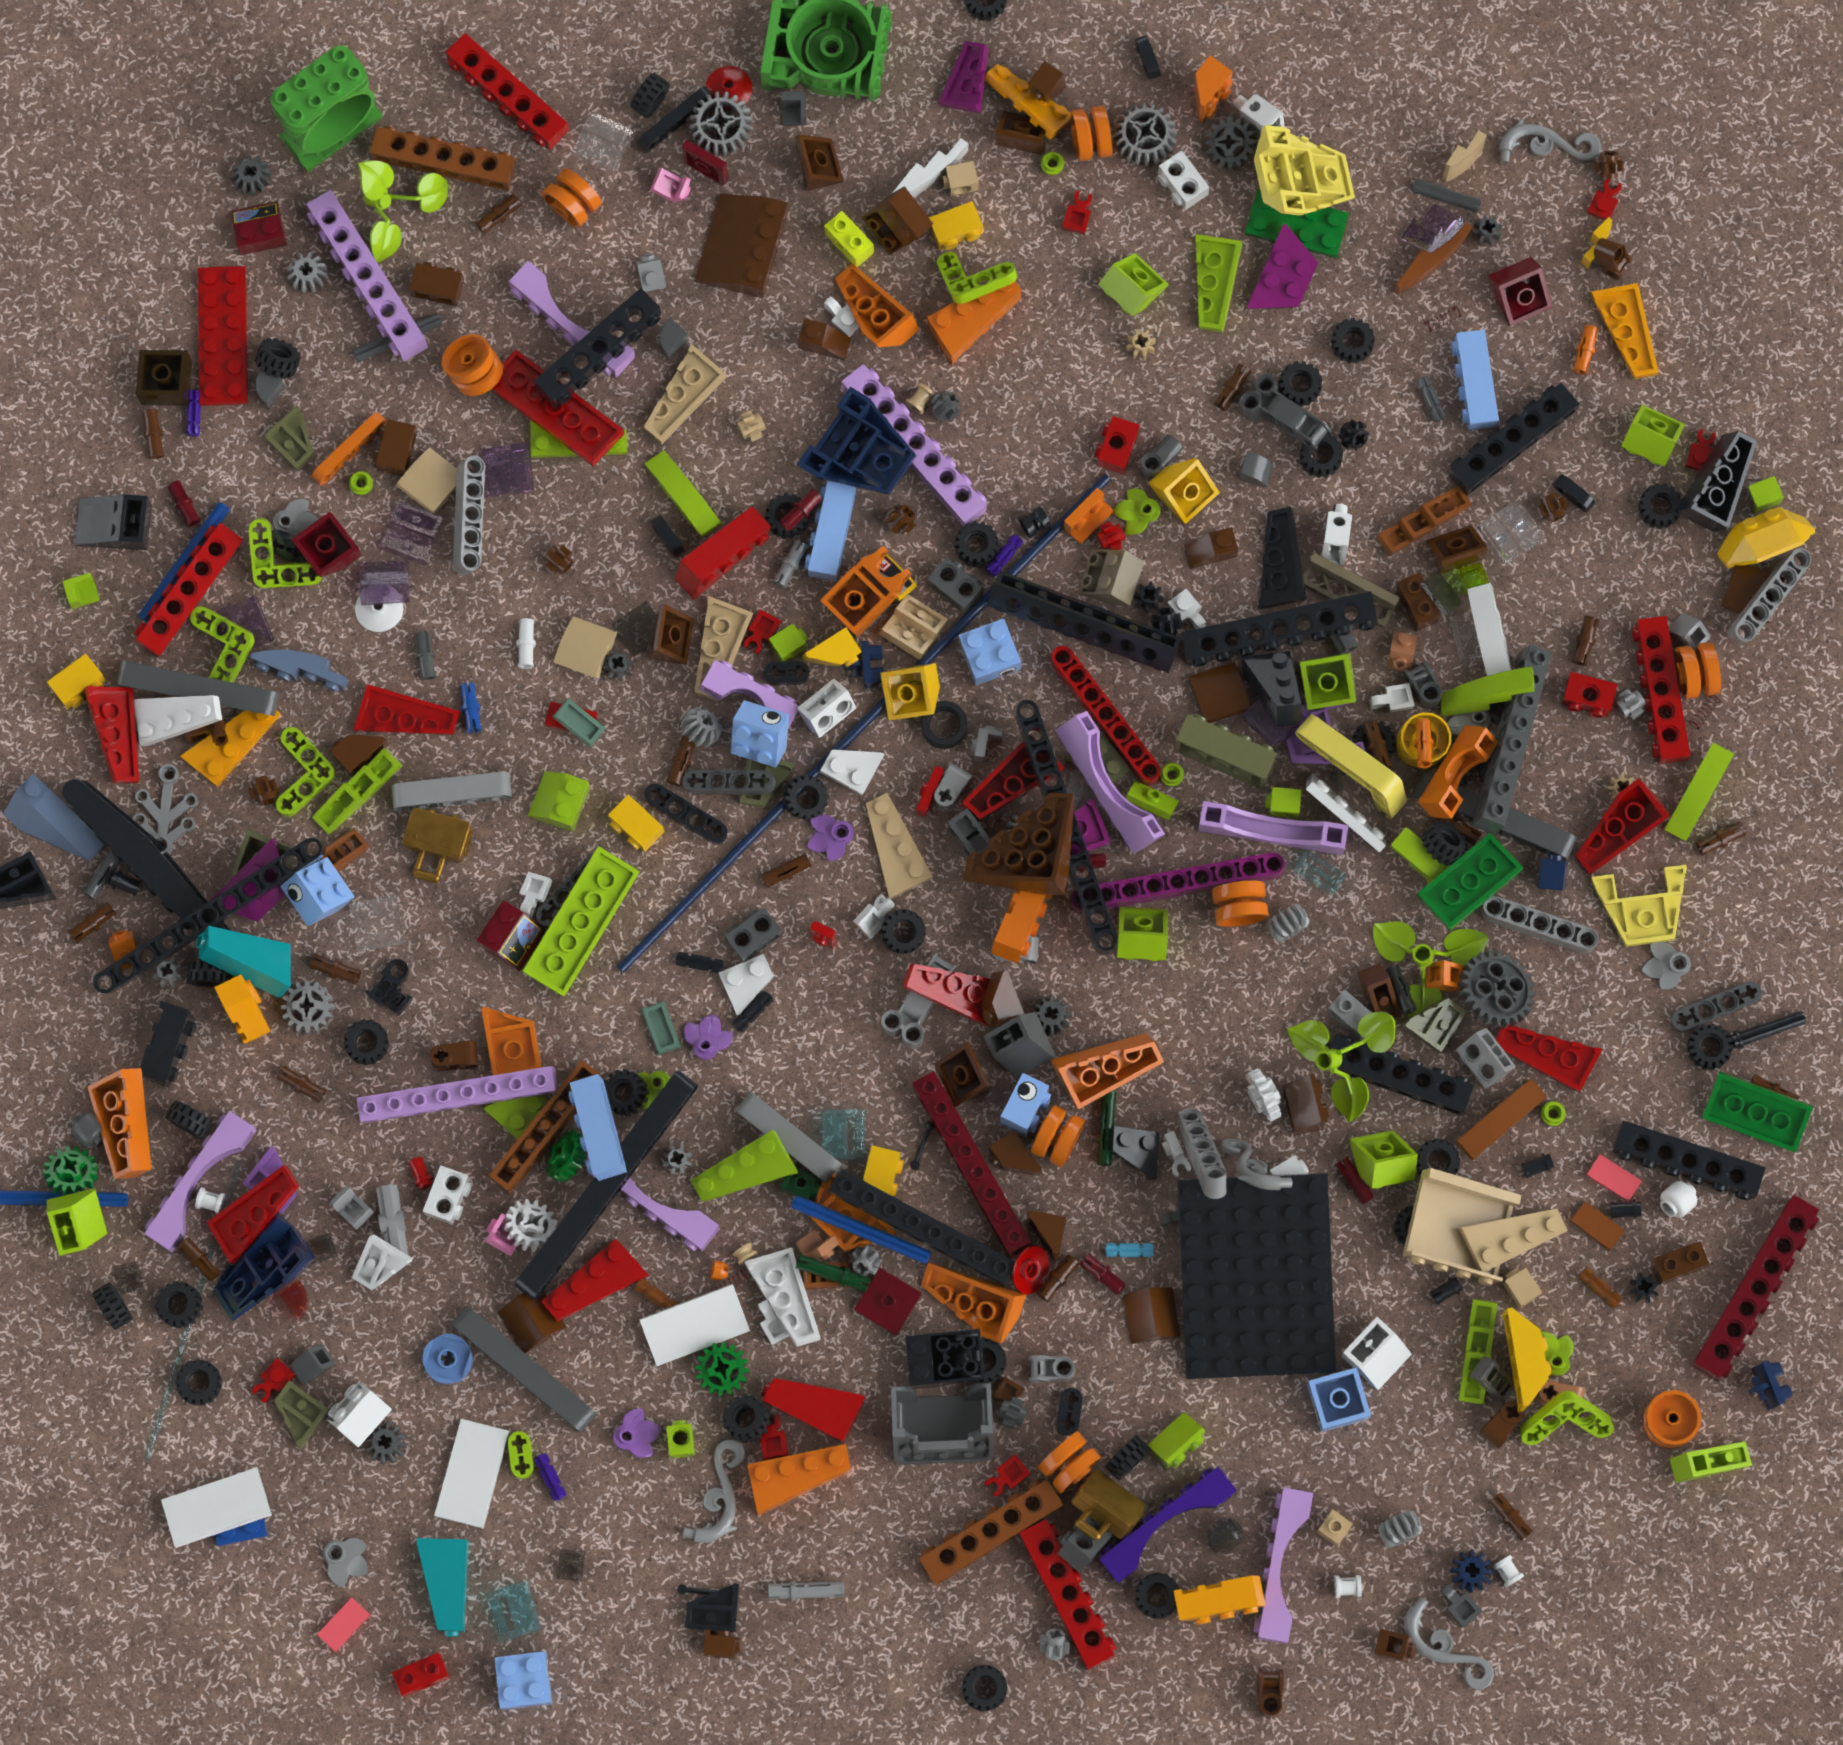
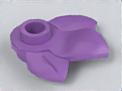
[807,815,854,861]
[684,1014,733,1060]
[613,1408,662,1458]

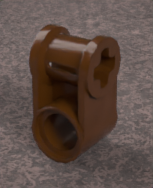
[1594,238,1632,280]
[430,1040,478,1071]
[1479,1401,1524,1449]
[1257,1669,1284,1719]

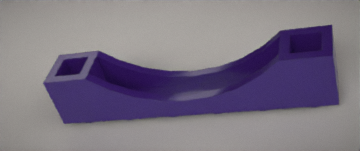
[1099,1467,1237,1585]

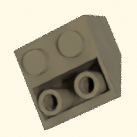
[1078,550,1144,606]

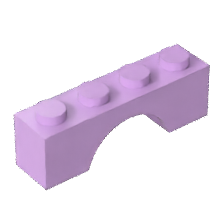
[699,660,799,728]

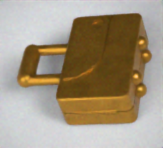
[402,808,473,883]
[1072,1469,1145,1541]

